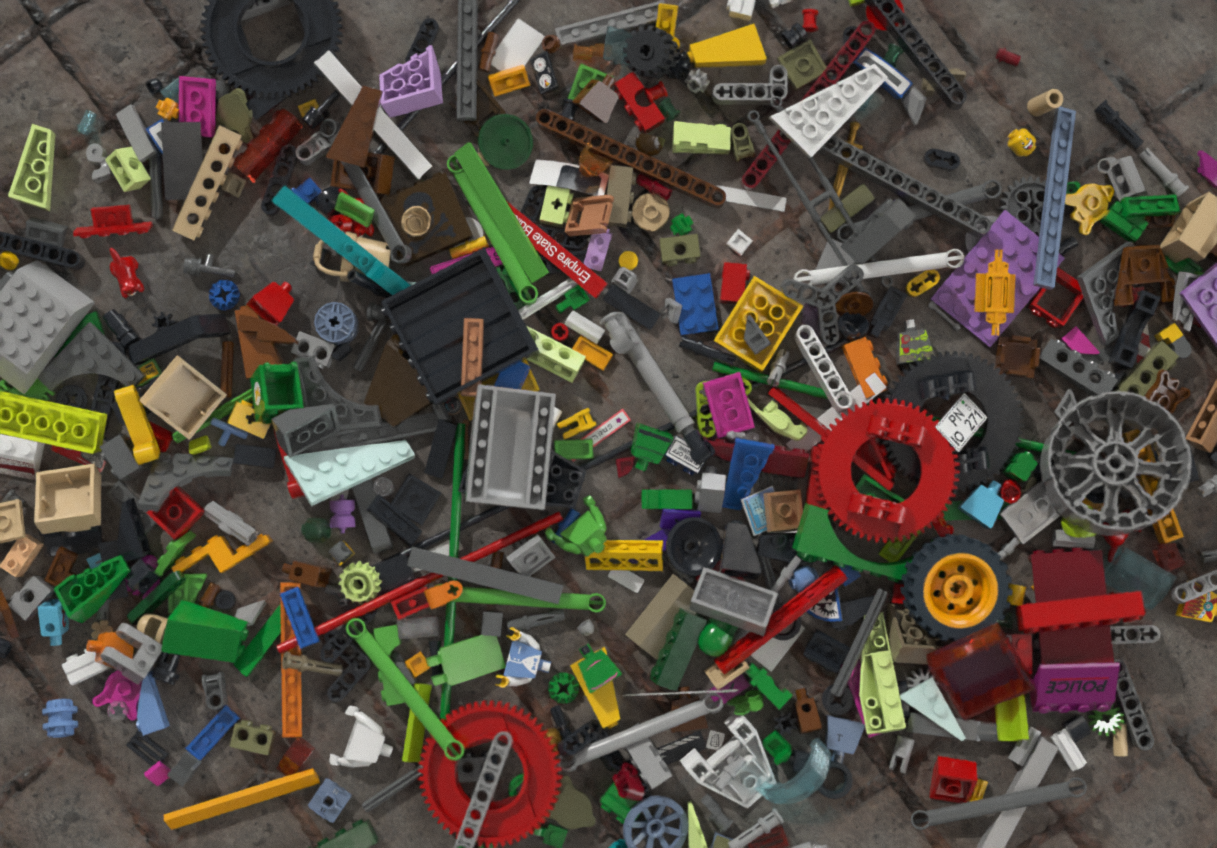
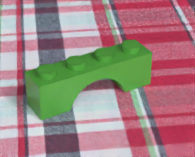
[371,624,405,706]

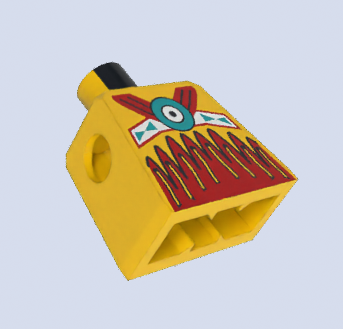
[1175,581,1217,622]

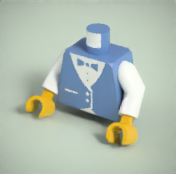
[495,627,551,688]

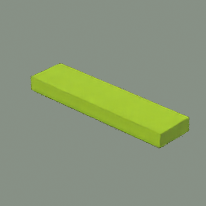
[402,683,432,762]

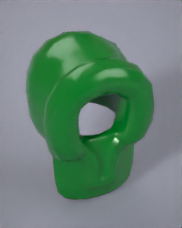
[697,618,738,657]

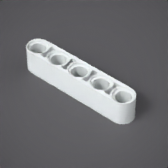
[794,325,853,412]

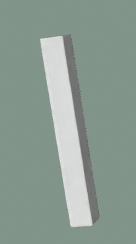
[314,51,432,180]

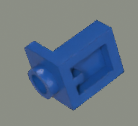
[291,177,321,204]

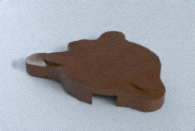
[1145,369,1191,415]

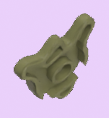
[215,88,253,143]
[544,775,596,829]

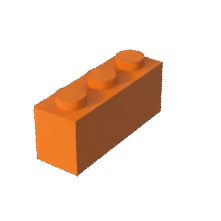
[842,337,888,398]

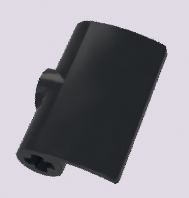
[38,525,102,557]

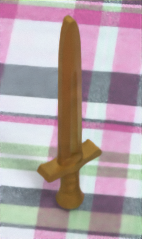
[828,121,863,210]

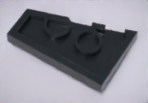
[756,532,813,568]

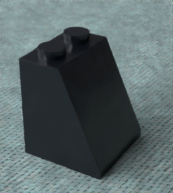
[719,520,761,580]

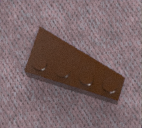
[326,86,383,167]

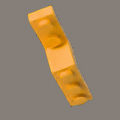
[171,534,273,573]

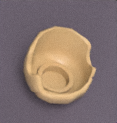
[401,206,431,237]

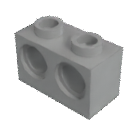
[291,331,337,369]

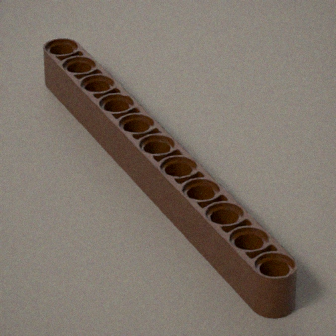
[536,109,726,209]

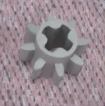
[685,69,710,94]

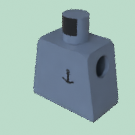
[825,715,865,763]

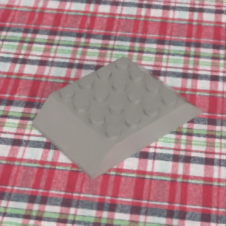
[0,260,95,394]
[466,385,556,510]

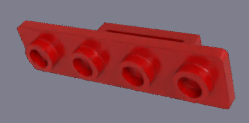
[73,205,153,238]
[857,407,896,479]

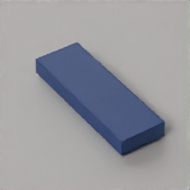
[280,587,320,649]
[185,705,240,761]

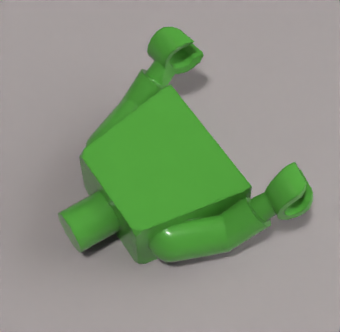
[545,495,607,556]

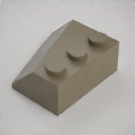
[886,603,955,665]

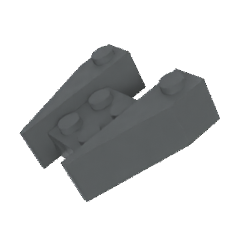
[840,199,916,265]

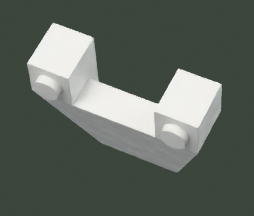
[680,713,777,808]

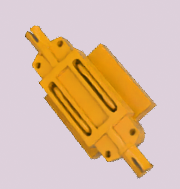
[974,250,1016,336]

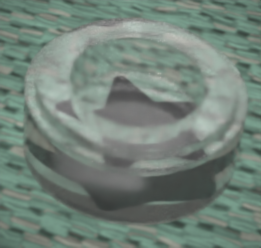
[107,701,129,721]

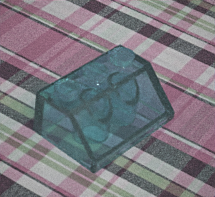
[1104,547,1177,610]

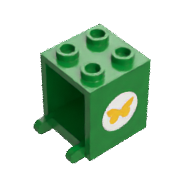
[250,362,304,424]

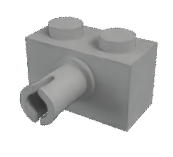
[695,466,726,513]

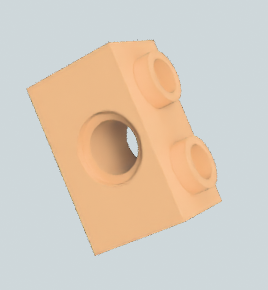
[0,534,44,577]

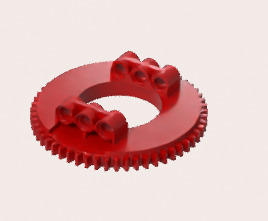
[813,398,959,543]
[418,700,563,848]

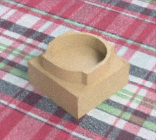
[1160,192,1217,263]
[139,355,227,440]
[34,464,102,534]

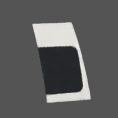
[529,160,609,196]

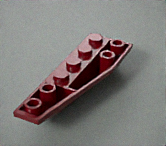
[702,436,809,478]

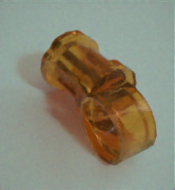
[573,44,611,63]

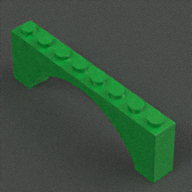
[792,503,945,593]

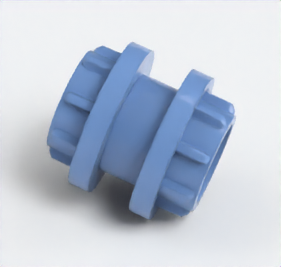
[42,699,78,738]

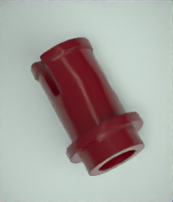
[995,48,1021,67]

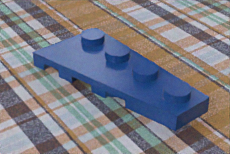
[722,438,774,511]

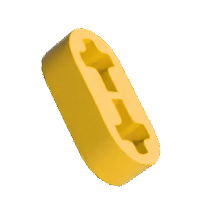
[905,269,940,297]

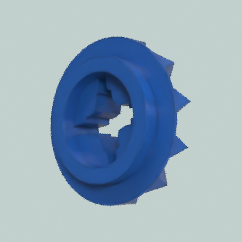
[209,280,240,310]

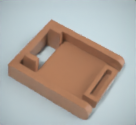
[565,195,614,236]

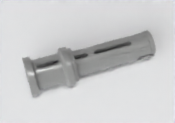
[1139,148,1189,198]
[728,808,784,848]

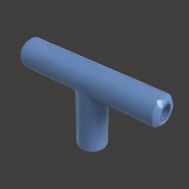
[210,417,248,446]

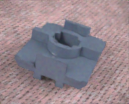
[308,778,352,823]

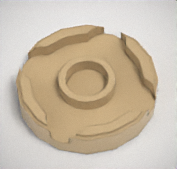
[632,193,670,231]

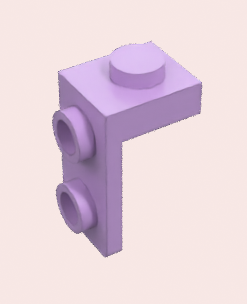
[584,228,613,271]

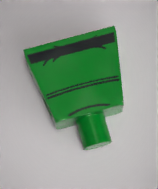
[631,422,674,471]

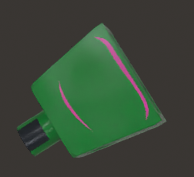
[578,643,622,694]

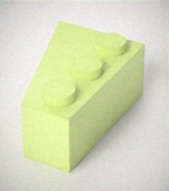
[672,121,731,154]

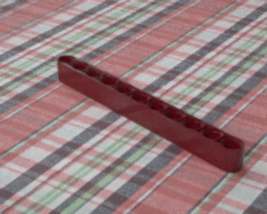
[741,21,876,191]

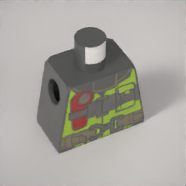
[896,319,935,366]

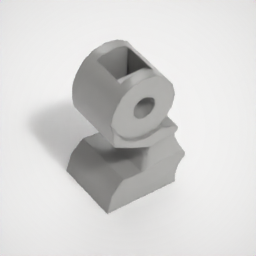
[86,144,115,184]
[611,267,638,294]

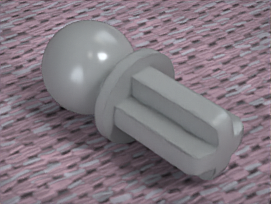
[1197,475,1217,497]

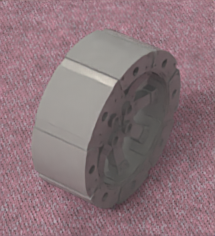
[1040,392,1191,536]

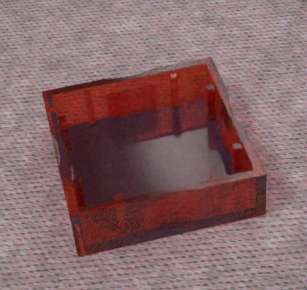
[926,622,1035,720]

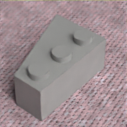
[623,722,672,789]

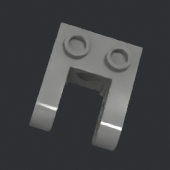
[100,623,162,684]

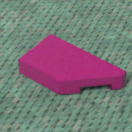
[1060,326,1100,355]

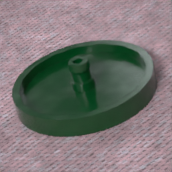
[478,114,533,170]

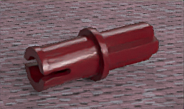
[636,174,672,201]

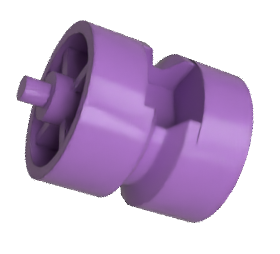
[330,495,355,533]

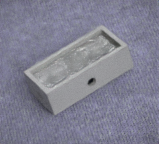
[690,567,778,636]

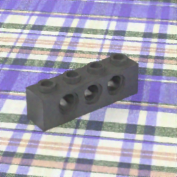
[1039,339,1118,397]

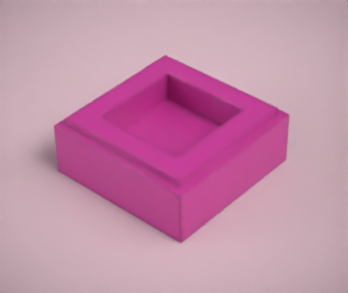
[144,761,171,786]

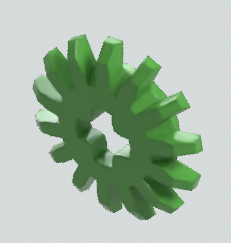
[1088,703,1124,736]

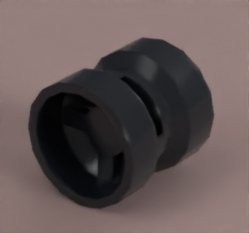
[781,22,808,49]

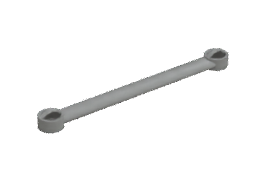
[558,692,723,772]

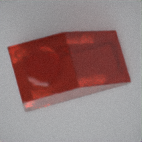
[276,737,315,776]

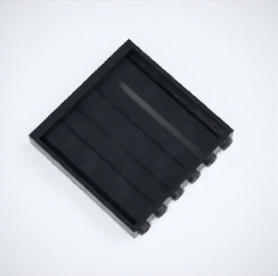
[381,247,540,406]

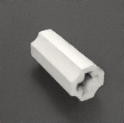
[564,311,605,344]
[1050,729,1087,771]

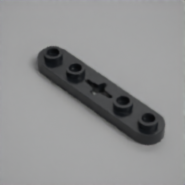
[90,342,126,432]

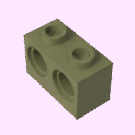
[230,720,277,755]

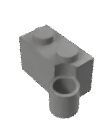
[1097,156,1146,201]

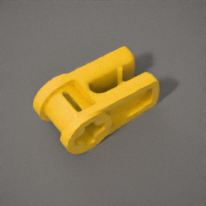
[557,408,597,440]

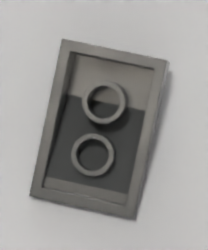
[272,404,340,458]

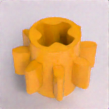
[156,97,179,121]

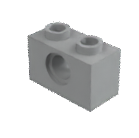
[8,575,55,620]

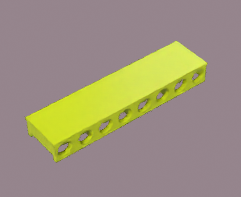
[0,391,107,454]

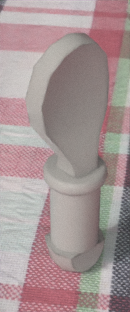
[727,431,759,442]

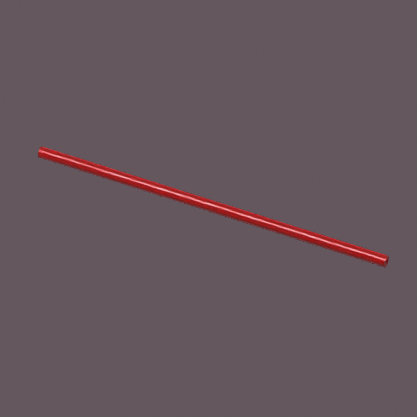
[277,511,563,654]

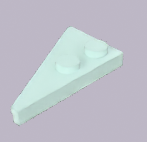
[900,677,966,741]

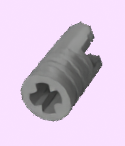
[889,735,915,774]

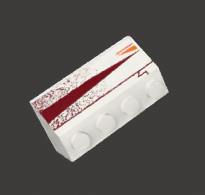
[0,434,45,480]

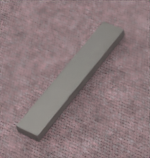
[555,0,665,48]

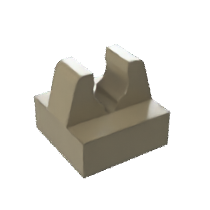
[220,172,246,198]

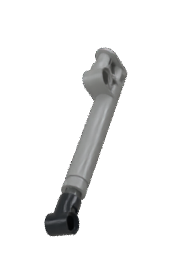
[599,312,715,465]

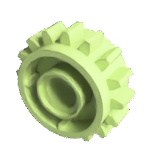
[339,561,382,604]

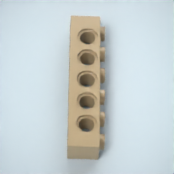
[172,125,243,240]

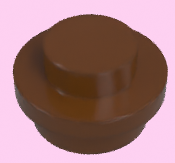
[542,35,560,54]

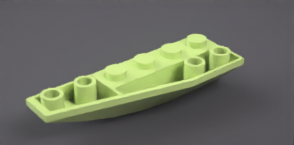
[859,612,906,734]

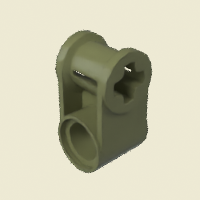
[730,123,755,162]

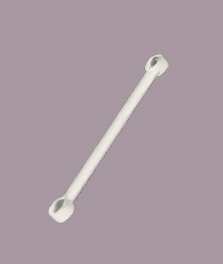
[793,249,964,287]

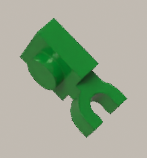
[555,285,590,314]
[533,823,568,848]

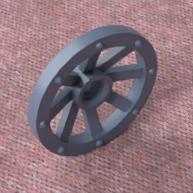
[623,796,688,848]

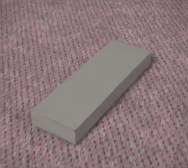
[116,104,158,163]

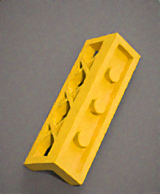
[585,540,664,571]

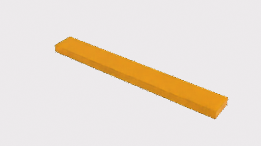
[164,768,320,830]

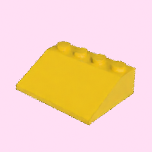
[714,276,803,373]

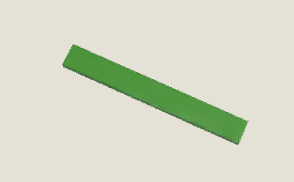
[454,142,549,283]

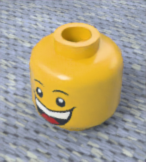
[1007,128,1036,157]

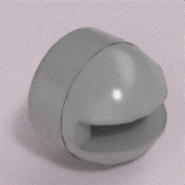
[577,619,594,636]

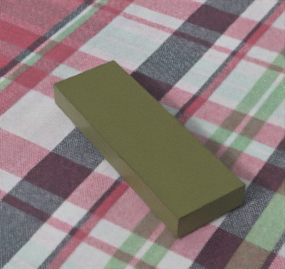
[820,183,875,233]

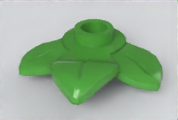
[727,690,764,716]

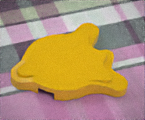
[1065,184,1114,235]

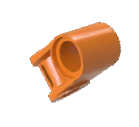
[424,580,463,609]

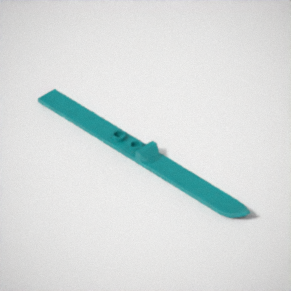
[272,185,411,295]

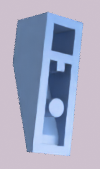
[136,672,170,735]

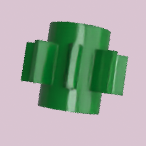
[670,213,694,236]

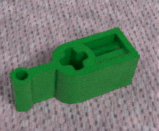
[642,490,692,509]

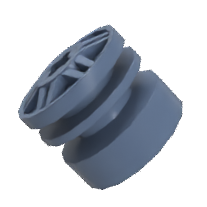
[314,302,359,346]

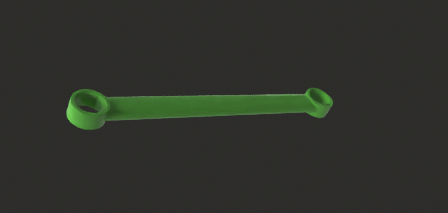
[447,155,538,305]
[436,584,606,613]
[346,618,464,761]

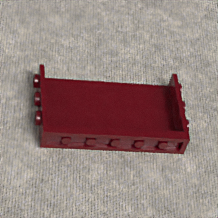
[1028,548,1114,665]

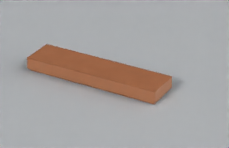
[461,318,484,397]

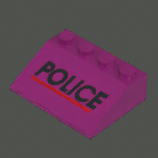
[1029,663,1120,714]

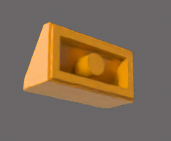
[488,65,530,97]

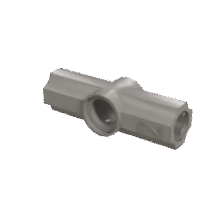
[204,501,258,545]

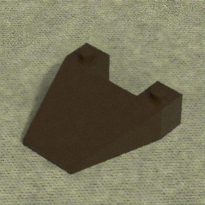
[364,334,434,428]

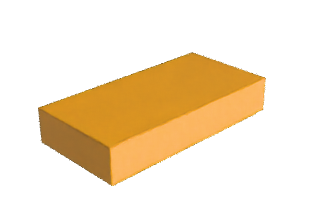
[572,335,613,371]

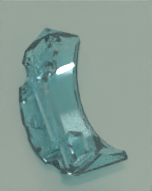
[755,738,831,804]

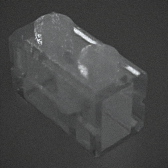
[397,616,439,639]

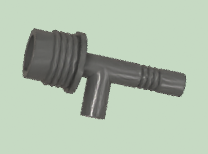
[183,254,235,277]

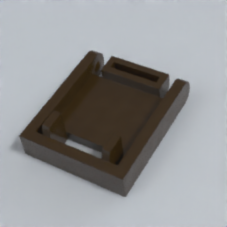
[449,79,507,138]

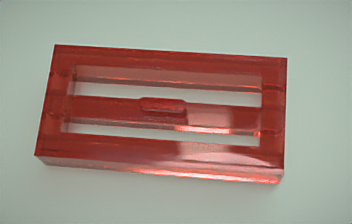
[748,826,789,848]

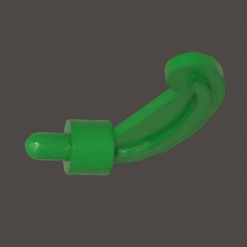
[508,773,524,796]

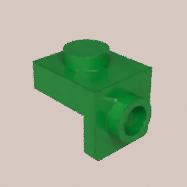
[761,730,791,765]

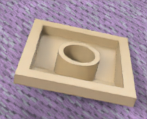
[704,660,750,690]

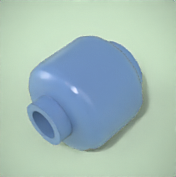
[788,566,818,593]

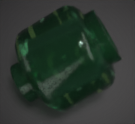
[301,518,332,543]

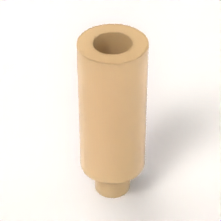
[1113,717,1128,756]

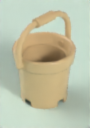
[313,231,390,282]

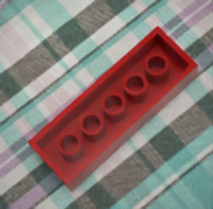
[1015,591,1145,634]

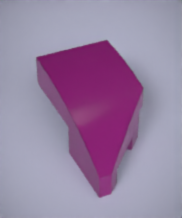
[1197,150,1217,188]

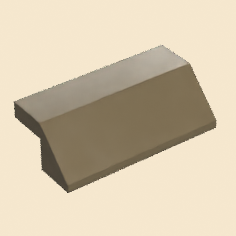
[625,574,698,660]

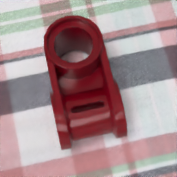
[612,763,644,801]

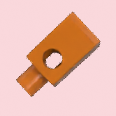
[86,632,134,669]

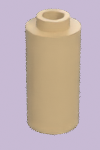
[1027,89,1063,116]

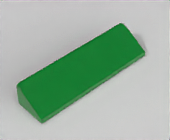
[233,604,281,677]

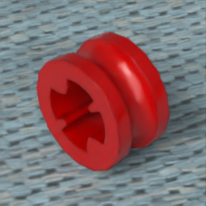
[551,323,569,341]

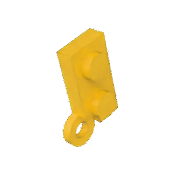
[656,3,680,49]

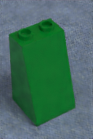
[161,600,249,663]

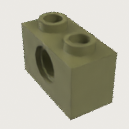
[659,234,700,266]

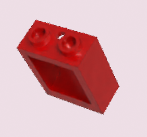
[1027,267,1083,328]

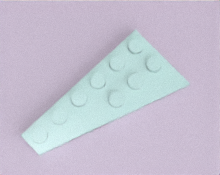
[284,440,415,506]

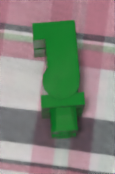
[744,662,793,709]

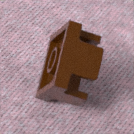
[995,336,1040,379]

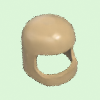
[136,613,168,645]

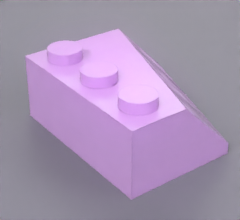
[380,45,443,118]

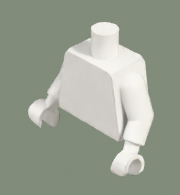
[329,706,393,767]

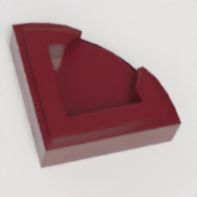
[616,456,635,478]

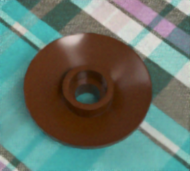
[835,292,873,316]

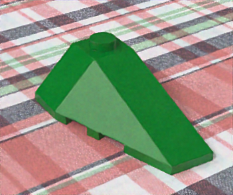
[54,555,130,623]

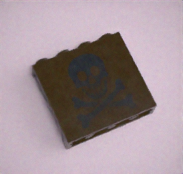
[379,172,474,268]

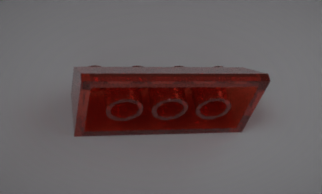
[233,108,303,183]

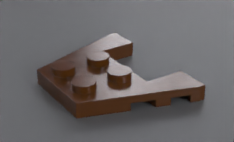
[1114,245,1176,306]

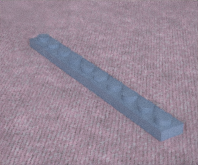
[1033,107,1076,290]

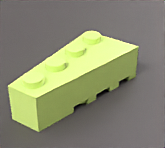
[8,124,55,211]

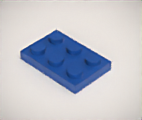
[672,273,719,336]

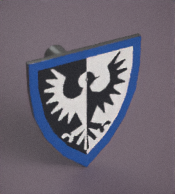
[806,587,843,622]

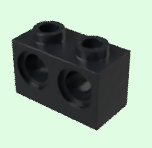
[458,751,498,782]

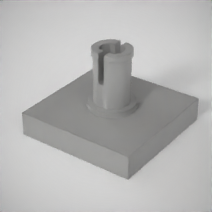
[506,534,556,576]

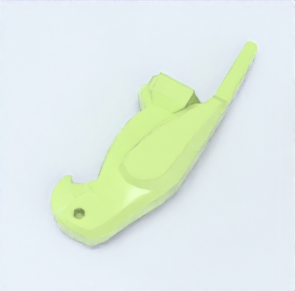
[747,398,807,441]

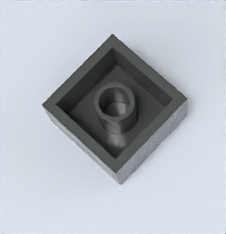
[100,434,149,481]

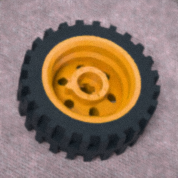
[901,534,1013,643]

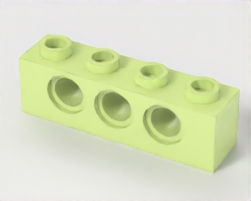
[527,326,586,383]

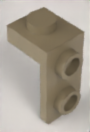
[921,67,966,97]

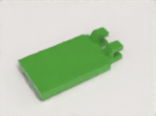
[425,634,506,686]

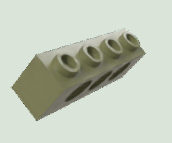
[1112,341,1179,397]

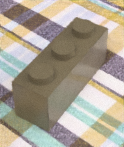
[607,165,636,227]

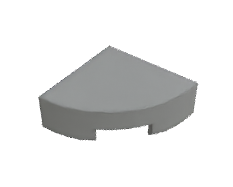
[665,298,682,323]

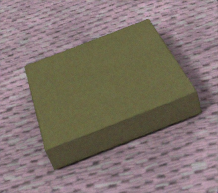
[777,40,829,91]

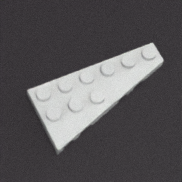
[769,64,888,159]

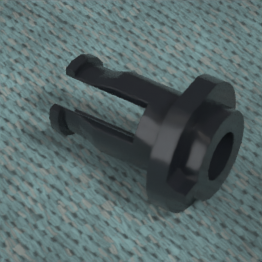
[149,652,181,685]

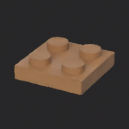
[763,489,803,532]

